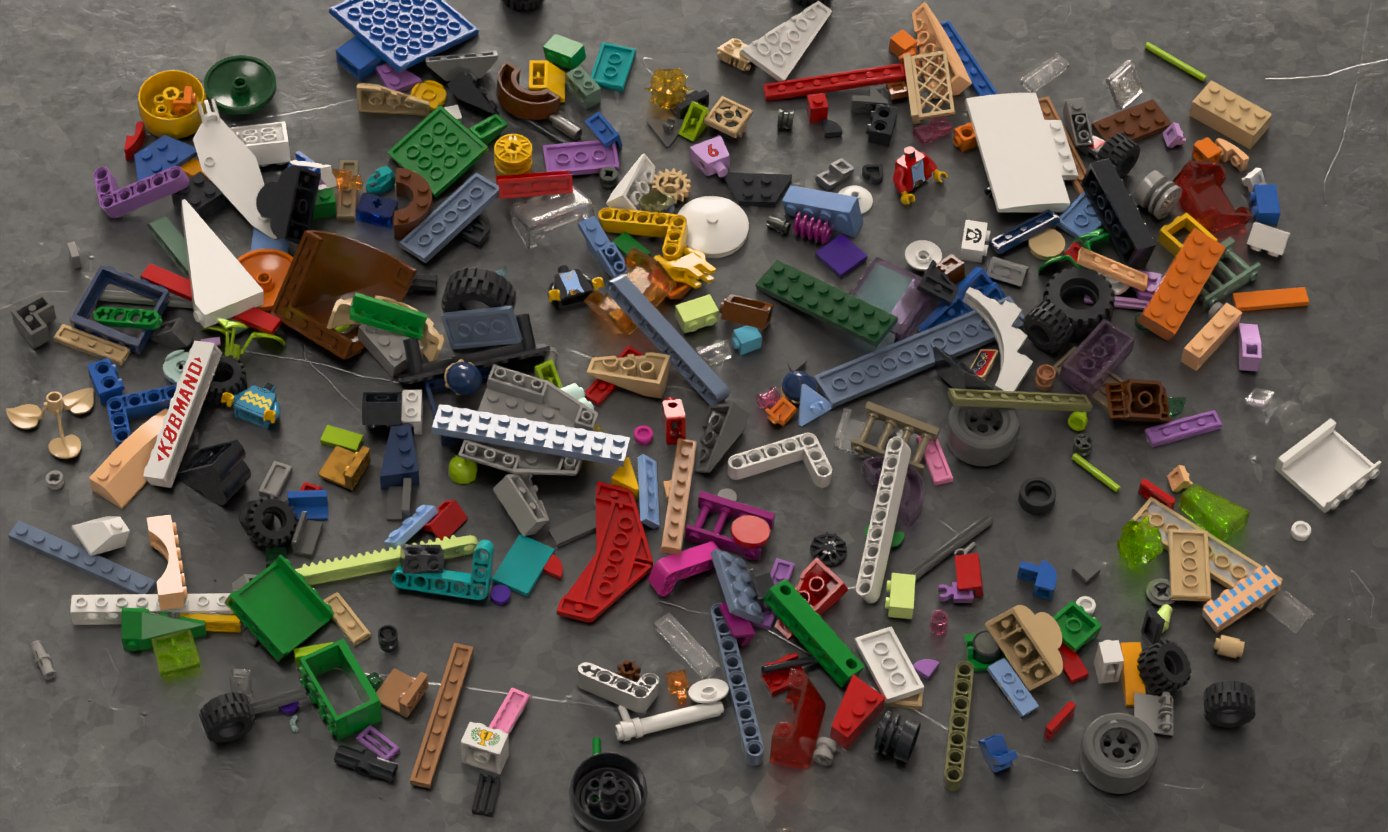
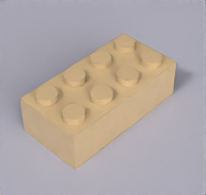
[1189,80,1272,149]

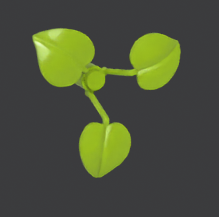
[201,318,286,359]

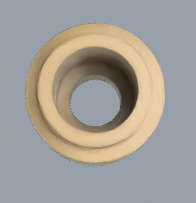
[1214,635,1244,658]

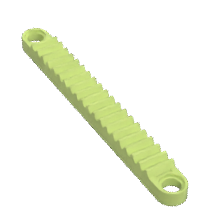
[295,535,478,586]

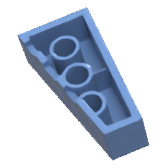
[782,185,863,238]

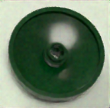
[204,55,276,115]

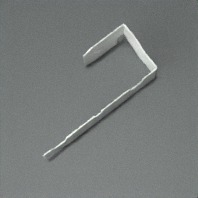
[289,160,337,190]

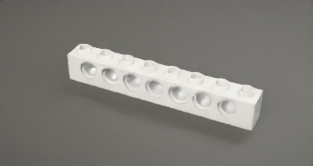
[70,593,235,625]

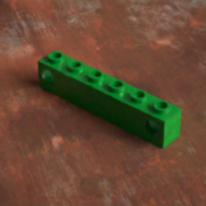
[763,579,865,688]

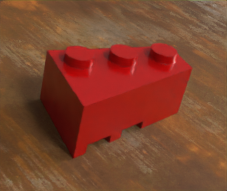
[830,674,885,750]

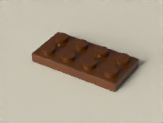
[1091,99,1172,142]

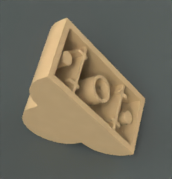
[985,605,1063,691]

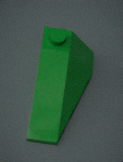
[121,607,207,651]

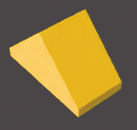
[611,457,639,500]

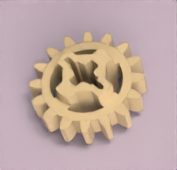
[651,168,691,204]

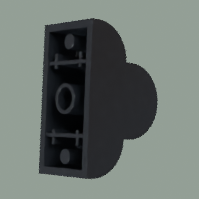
[256,165,321,245]
[176,440,251,505]

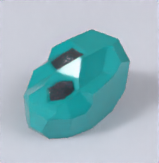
[366,166,396,195]

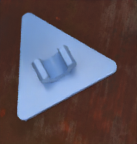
[798,384,832,426]

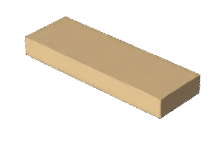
[323,592,371,647]

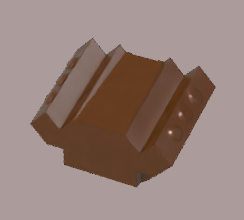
[1105,379,1171,423]

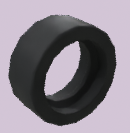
[1018,476,1056,515]

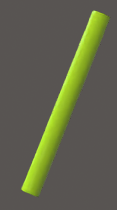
[1144,42,1207,82]

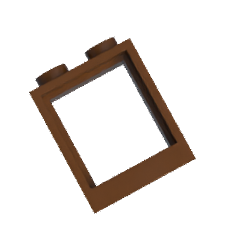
[719,294,774,329]

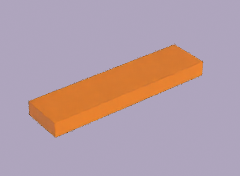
[1232,287,1309,311]

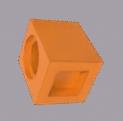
[953,122,978,152]
[1191,137,1222,170]

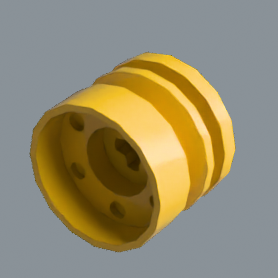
[494,134,533,176]

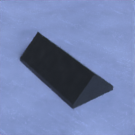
[933,346,994,390]

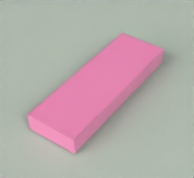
[916,436,953,486]

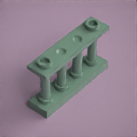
[1199,237,1261,311]

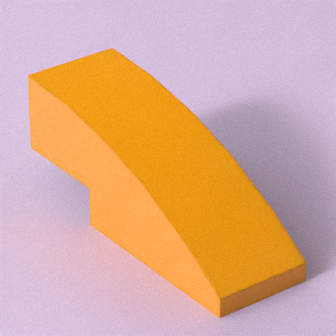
[1120,642,1146,707]

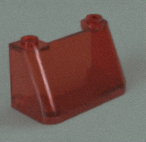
[1173,160,1253,234]
[769,669,826,769]

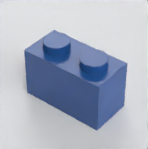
[1249,184,1281,224]

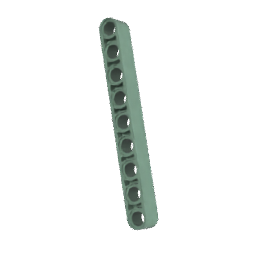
[147,215,250,335]

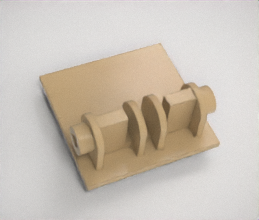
[717,38,751,71]

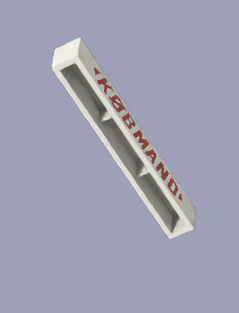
[143,341,222,488]

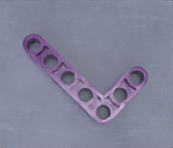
[93,166,190,218]

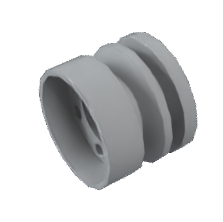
[1133,170,1182,219]

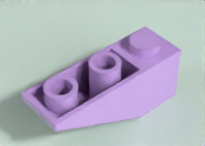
[1238,323,1262,371]

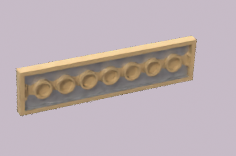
[1129,497,1283,609]

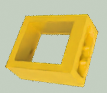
[1158,213,1218,256]

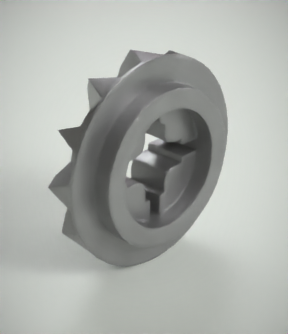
[1146,578,1175,607]

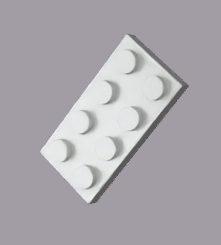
[854,626,924,704]

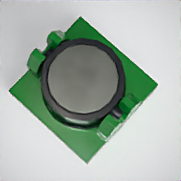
[963,630,1008,672]

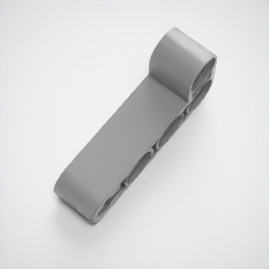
[577,663,659,713]

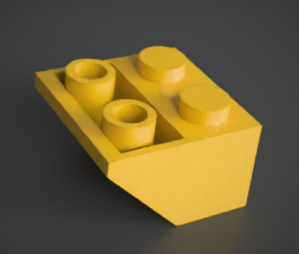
[529,60,565,102]

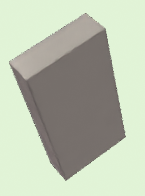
[259,461,292,499]

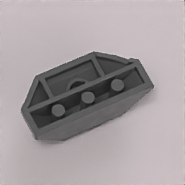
[425,51,498,82]

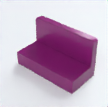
[719,603,755,646]

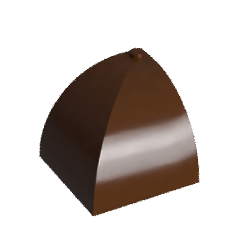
[270,230,417,359]

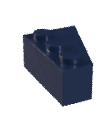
[380,424,419,490]

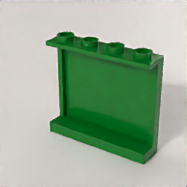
[224,555,335,662]

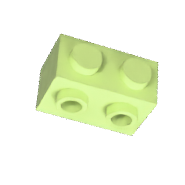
[675,294,719,333]
[885,573,916,619]

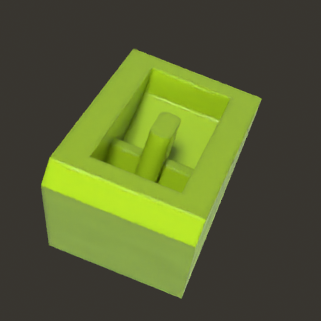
[678,101,709,142]
[534,359,563,389]

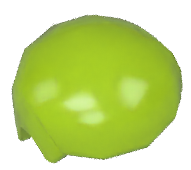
[448,455,478,484]

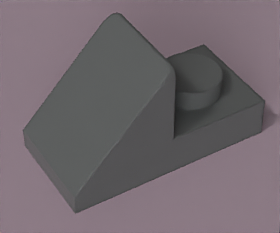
[851,86,888,114]

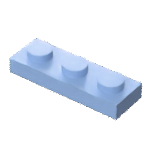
[384,505,438,549]

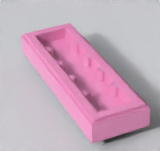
[488,688,530,734]

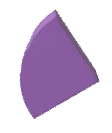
[913,659,940,680]

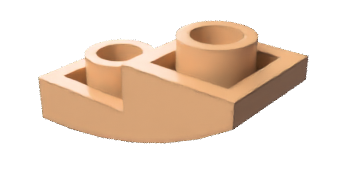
[1215,138,1249,172]

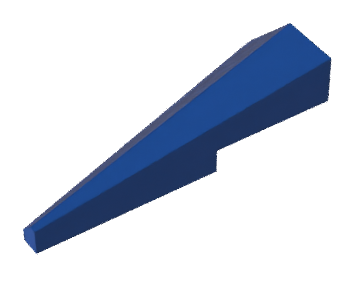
[917,267,1006,332]

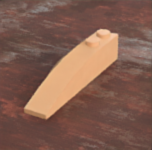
[912,2,972,99]
[89,408,168,509]

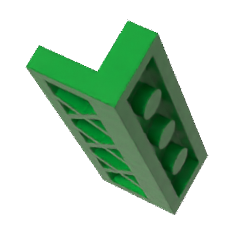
[349,292,427,341]

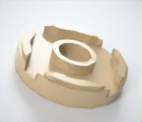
[1028,228,1065,261]

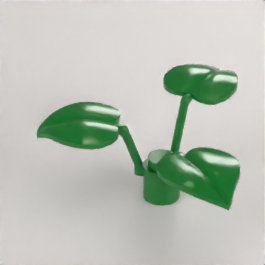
[1038,229,1110,274]

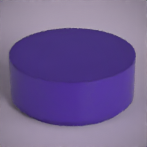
[490,585,510,605]
[279,701,299,715]

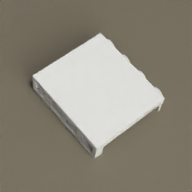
[1275,418,1381,513]

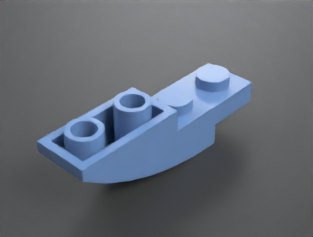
[578,216,632,278]

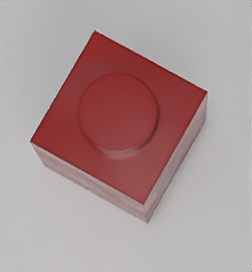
[806,93,828,123]

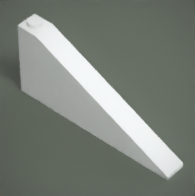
[181,199,264,328]

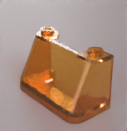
[584,247,674,335]

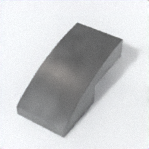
[815,158,855,191]

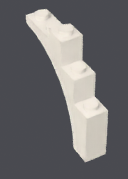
[963,287,1033,391]

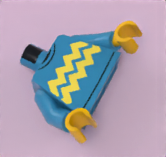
[221,383,281,429]

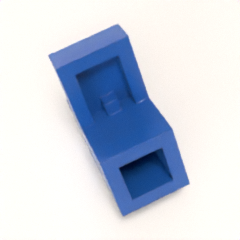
[1017,560,1057,601]
[978,734,1018,772]

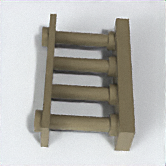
[850,401,940,475]

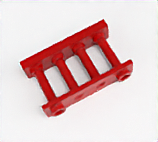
[496,170,573,199]

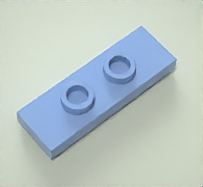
[987,658,1039,718]

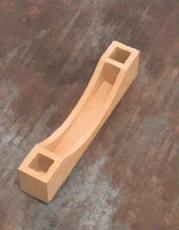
[147,515,188,610]

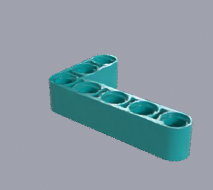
[391,540,494,600]

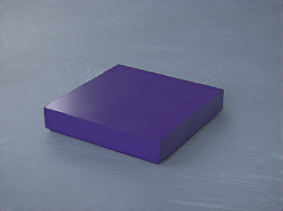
[815,234,868,278]

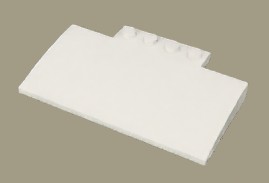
[965,93,1078,213]

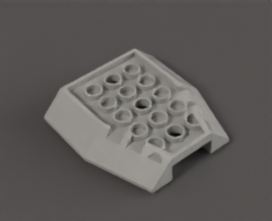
[458,365,598,475]

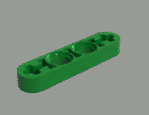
[93,307,163,330]

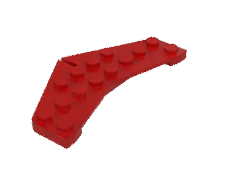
[556,481,653,622]

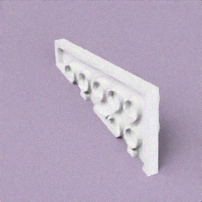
[739,1,832,82]

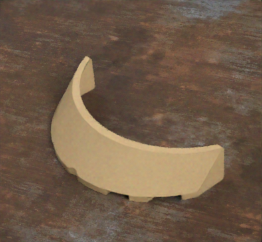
[327,294,444,362]

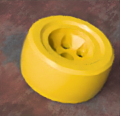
[138,70,207,139]

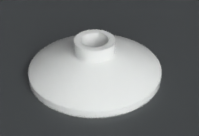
[838,186,873,214]
[905,240,942,271]
[688,679,729,703]

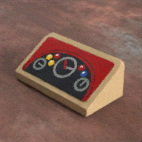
[970,349,999,381]

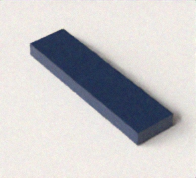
[989,210,1060,254]

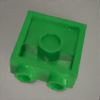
[1053,600,1102,653]

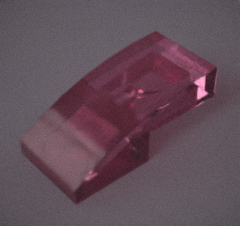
[912,116,954,145]

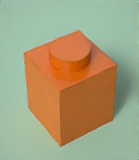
[889,29,918,57]

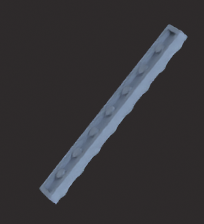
[8,520,156,594]

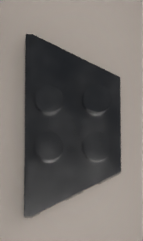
[722,172,792,207]

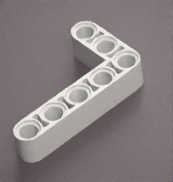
[727,433,832,488]

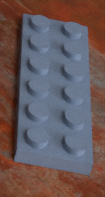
[399,173,499,263]

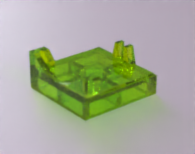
[151,629,200,677]

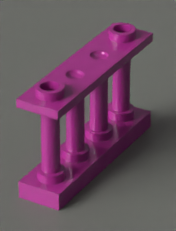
[685,491,775,561]

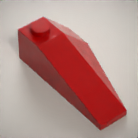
[775,557,848,640]

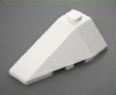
[606,153,655,211]

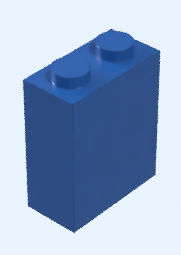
[336,36,387,81]

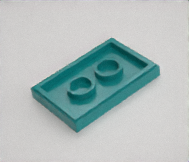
[590,42,636,92]
[492,534,555,597]

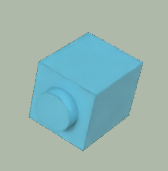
[731,325,762,355]

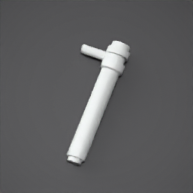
[615,701,724,742]

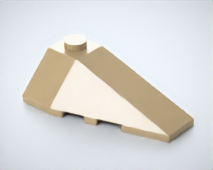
[357,83,430,116]

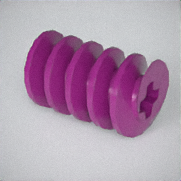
[793,212,834,245]

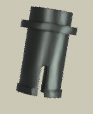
[766,215,791,234]

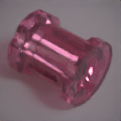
[755,387,780,410]
[929,609,949,635]

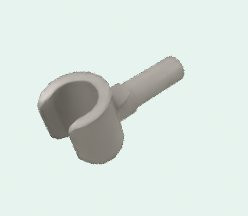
[955,542,976,556]

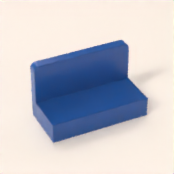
[584,112,622,148]
[287,490,328,521]

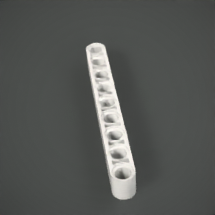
[856,436,911,603]

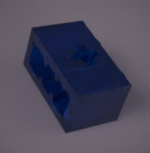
[356,193,398,229]

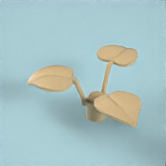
[6,387,94,459]

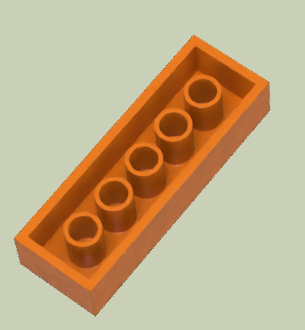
[1137,228,1226,342]

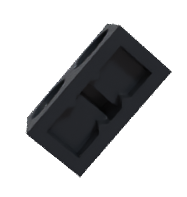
[866,104,898,146]
[400,545,444,573]

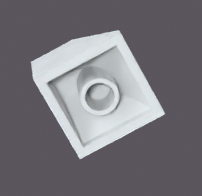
[72,516,130,556]

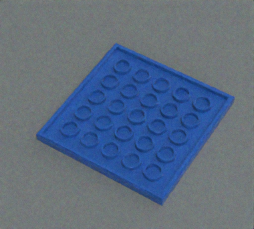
[329,0,479,73]

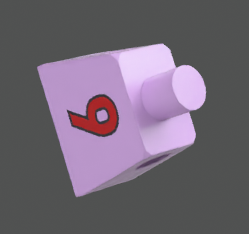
[690,136,730,177]

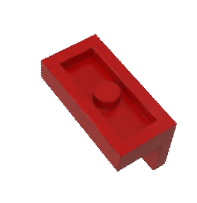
[422,500,468,541]
[955,553,984,597]

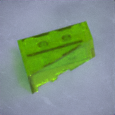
[1178,483,1251,541]

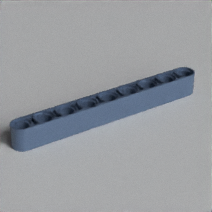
[605,274,730,405]
[710,603,764,766]

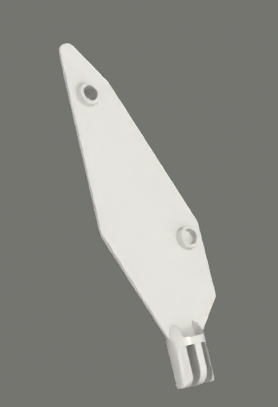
[193,98,278,239]

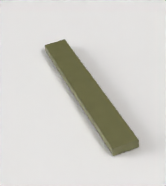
[947,388,1093,412]

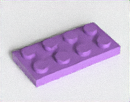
[543,140,619,175]

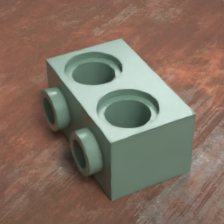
[566,66,601,110]

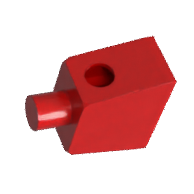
[662,397,686,445]

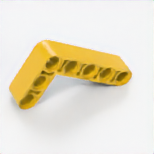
[598,208,688,261]

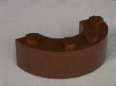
[496,61,560,120]
[394,168,433,239]

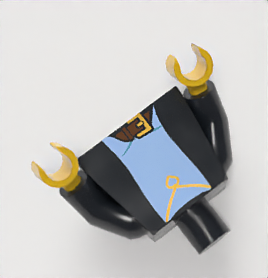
[547,265,605,310]

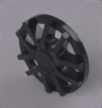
[810,532,847,566]

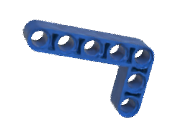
[107,384,177,448]

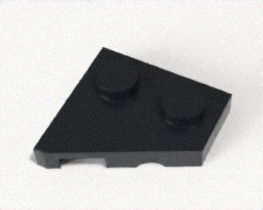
[457,215,490,246]
[917,260,959,307]

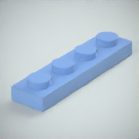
[637,454,660,529]

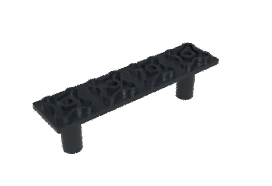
[396,313,550,384]

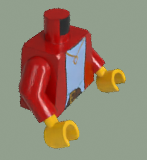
[892,147,948,205]

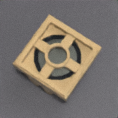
[704,96,753,138]

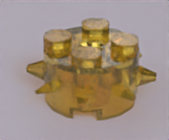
[644,68,693,109]

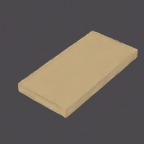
[1168,529,1211,602]

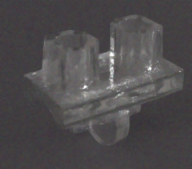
[696,339,732,367]

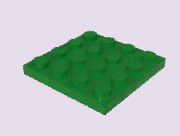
[387,105,489,198]

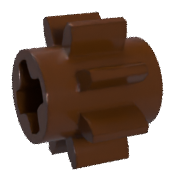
[616,660,641,681]

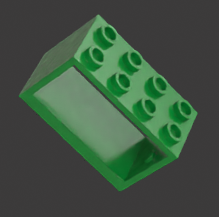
[298,638,382,741]

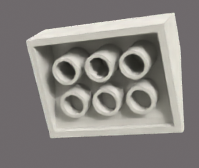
[230,122,291,167]

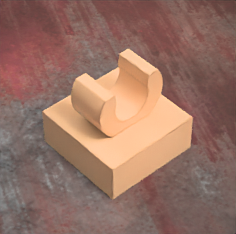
[1167,465,1193,492]

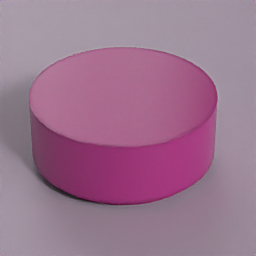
[634,425,653,445]

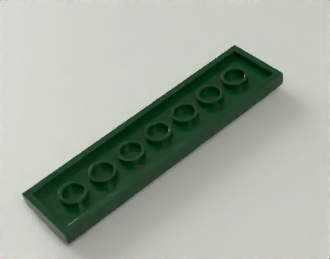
[755,260,898,347]

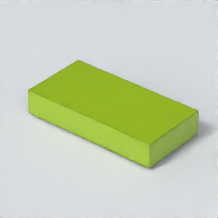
[320,425,364,453]

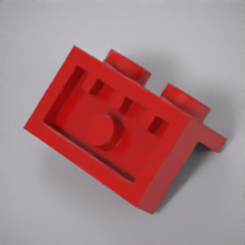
[760,653,808,696]

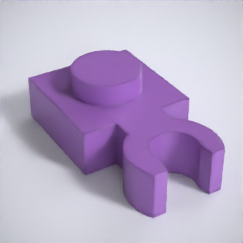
[938,582,974,603]

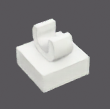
[1242,168,1266,192]

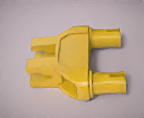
[652,244,716,289]

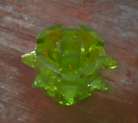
[1117,516,1164,568]

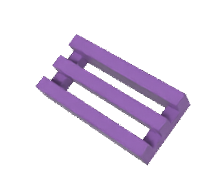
[356,725,400,761]

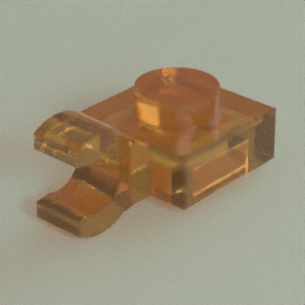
[332,168,363,190]
[665,669,689,705]

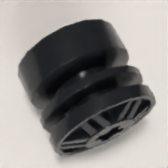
[874,711,921,763]

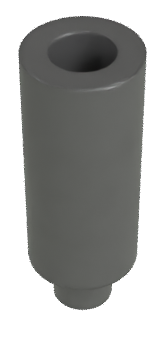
[549,114,583,140]

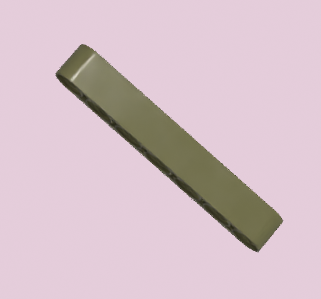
[943,661,974,792]

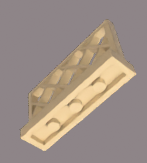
[903,50,955,124]

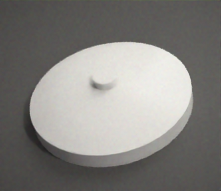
[678,196,749,258]

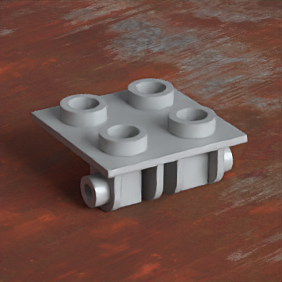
[1134,692,1173,736]

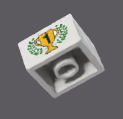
[461,722,509,775]

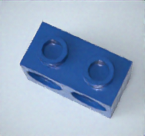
[87,358,125,405]

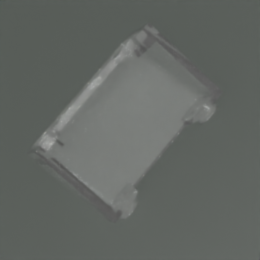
[509,185,595,249]

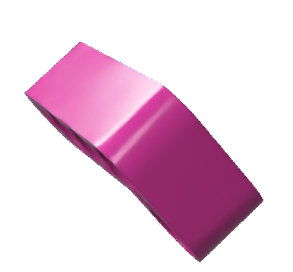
[648,541,720,597]

